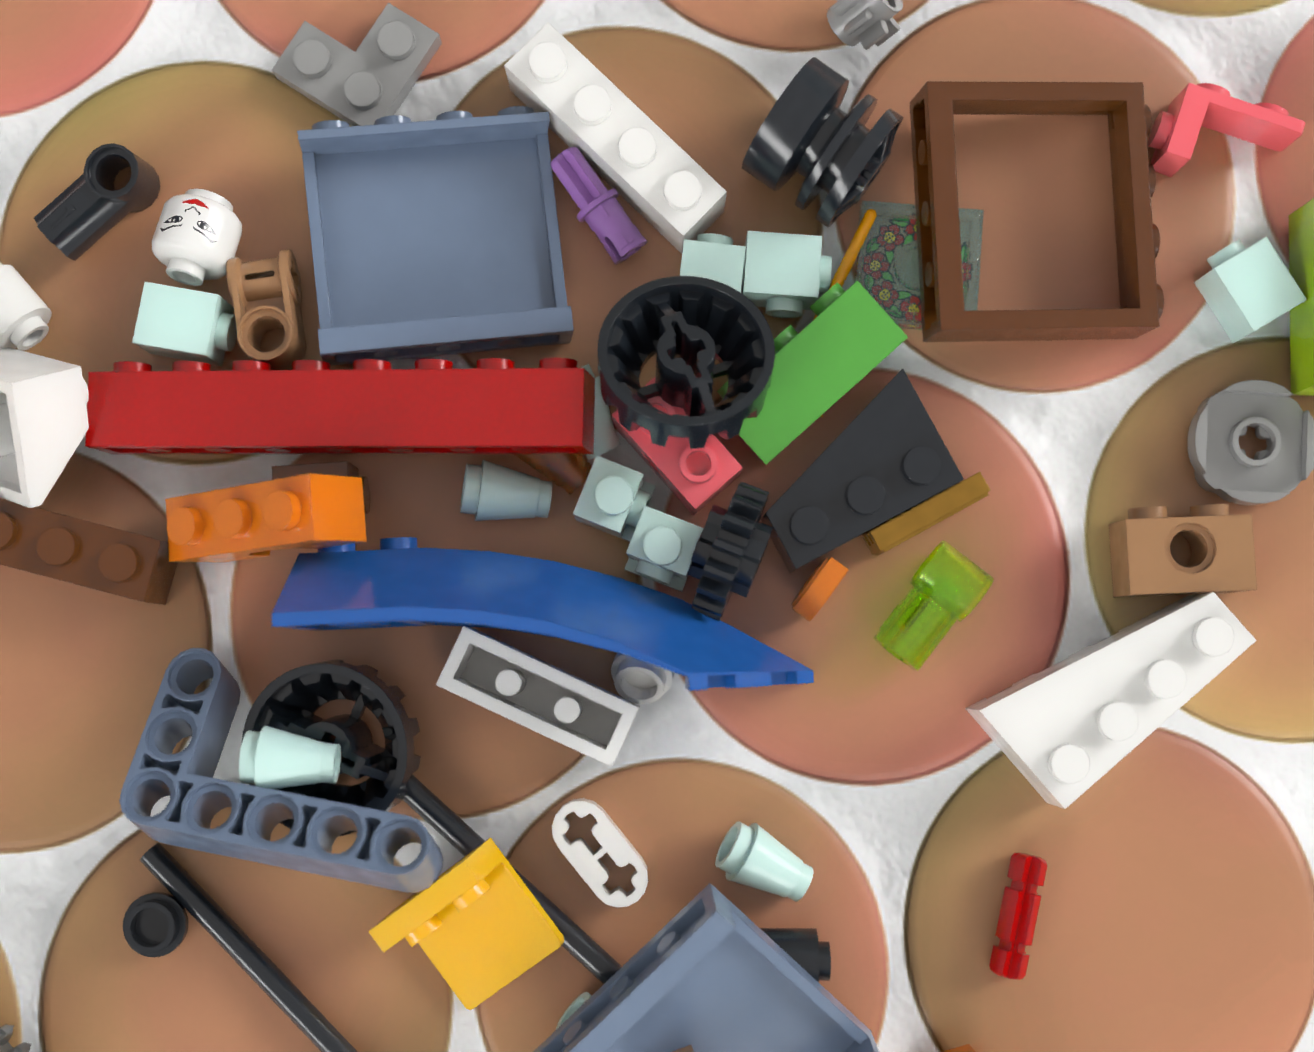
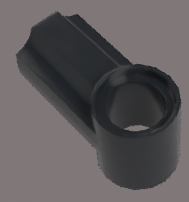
[34,143,160,261]

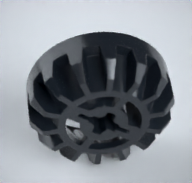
[598,276,775,449]
[242,660,421,836]

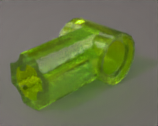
[873,540,994,671]

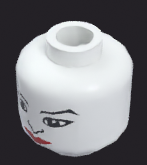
[152,189,242,286]

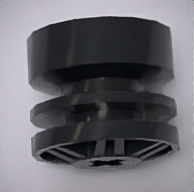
[742,57,904,227]

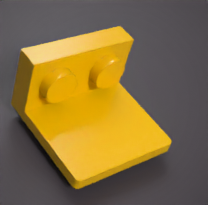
[368,837,564,1010]

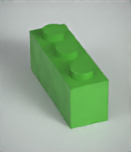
[717,280,908,465]

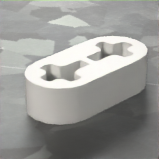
[552,798,648,908]

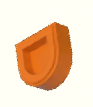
[791,557,849,622]

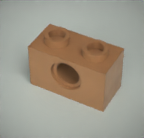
[1109,504,1257,598]

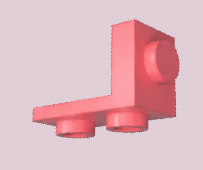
[1147,83,1305,177]

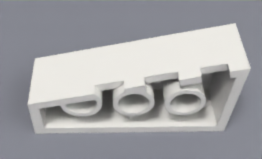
[965,592,1257,809]

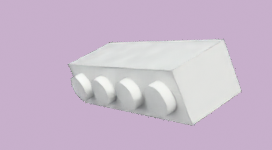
[504,22,727,254]

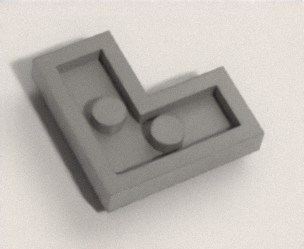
[272,3,442,126]

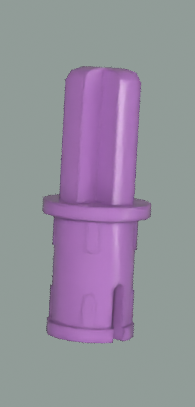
[551,146,647,264]

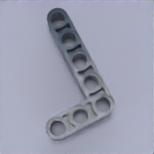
[119,648,443,892]

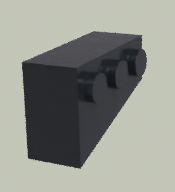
[761,368,964,573]

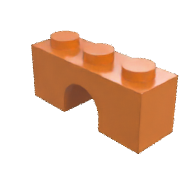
[165,473,367,562]

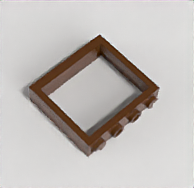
[910,81,1164,342]

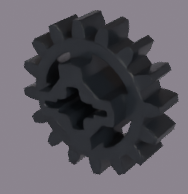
[687,482,774,621]

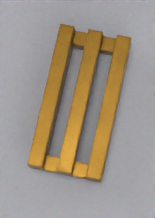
[862,472,991,556]

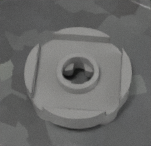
[1187,380,1314,505]

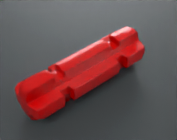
[989,853,1047,980]

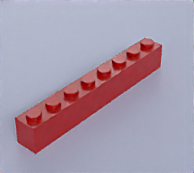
[85,358,595,455]

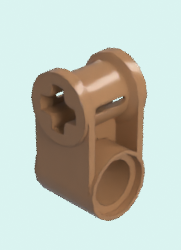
[226,249,306,370]

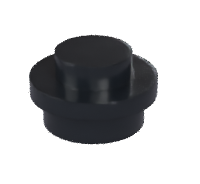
[123,892,188,957]

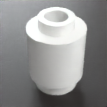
[0,262,52,351]

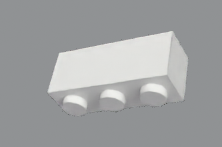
[436,626,640,767]

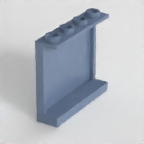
[297,106,574,365]
[534,883,879,1052]

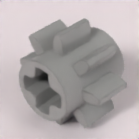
[827,0,903,50]

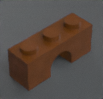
[0,498,178,605]

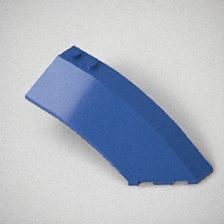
[272,537,814,691]

